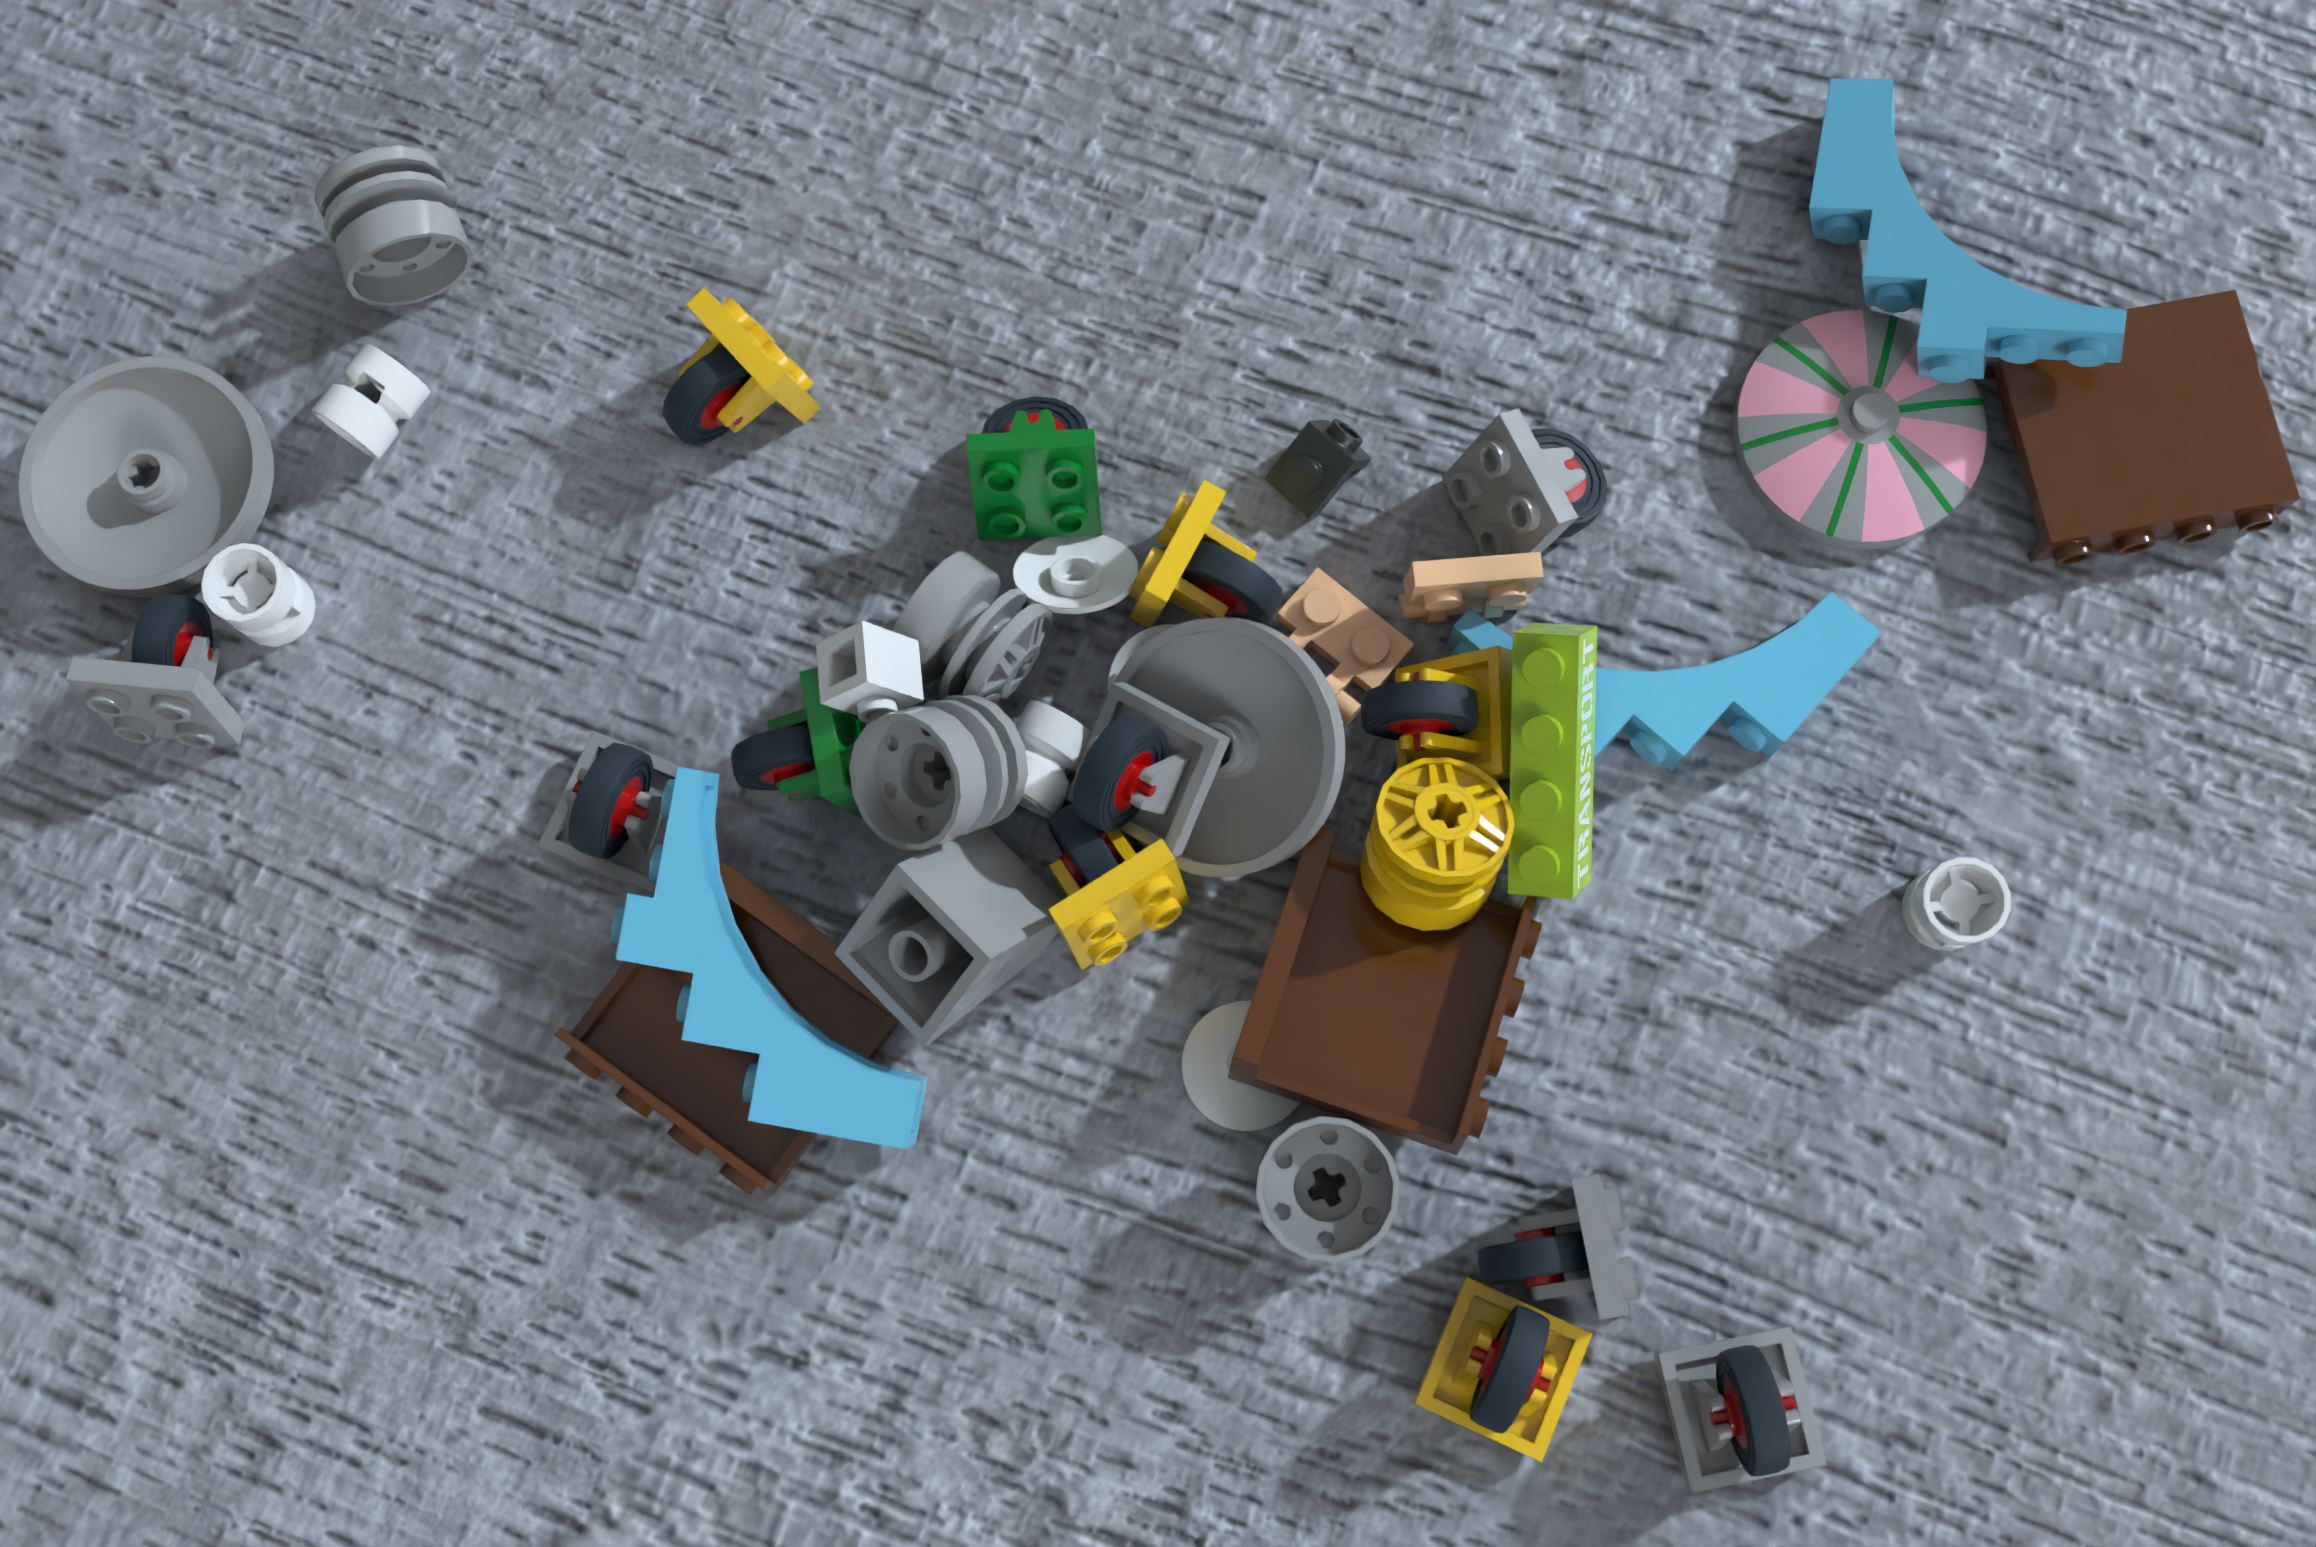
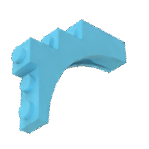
[1809,78,2127,383]
[1447,592,1882,772]
[611,766,928,1149]

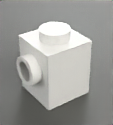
[816,621,924,723]

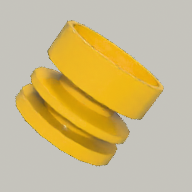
[1359,757,1515,931]

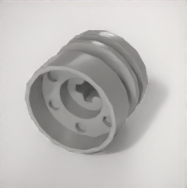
[314,145,474,307]
[892,551,1054,707]
[849,695,1028,850]
[1256,1115,1400,1263]

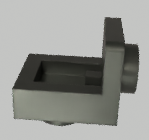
[1264,419,1372,519]

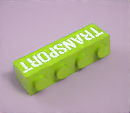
[1508,623,1598,899]

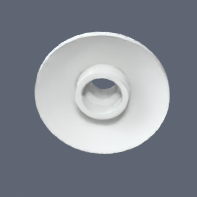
[1013,535,1138,614]
[1182,1001,1300,1132]

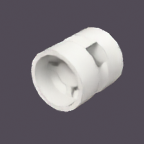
[311,343,431,460]
[201,543,316,647]
[1015,700,1092,818]
[1902,857,2011,951]

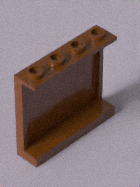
[1979,290,2300,566]
[1228,826,1542,1156]
[554,859,900,1195]

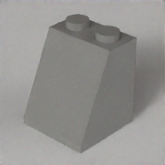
[834,827,1062,1046]

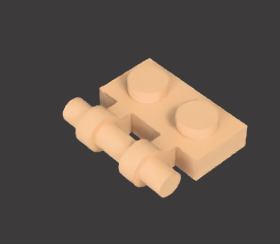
[1399,552,1544,623]
[1277,567,1415,725]

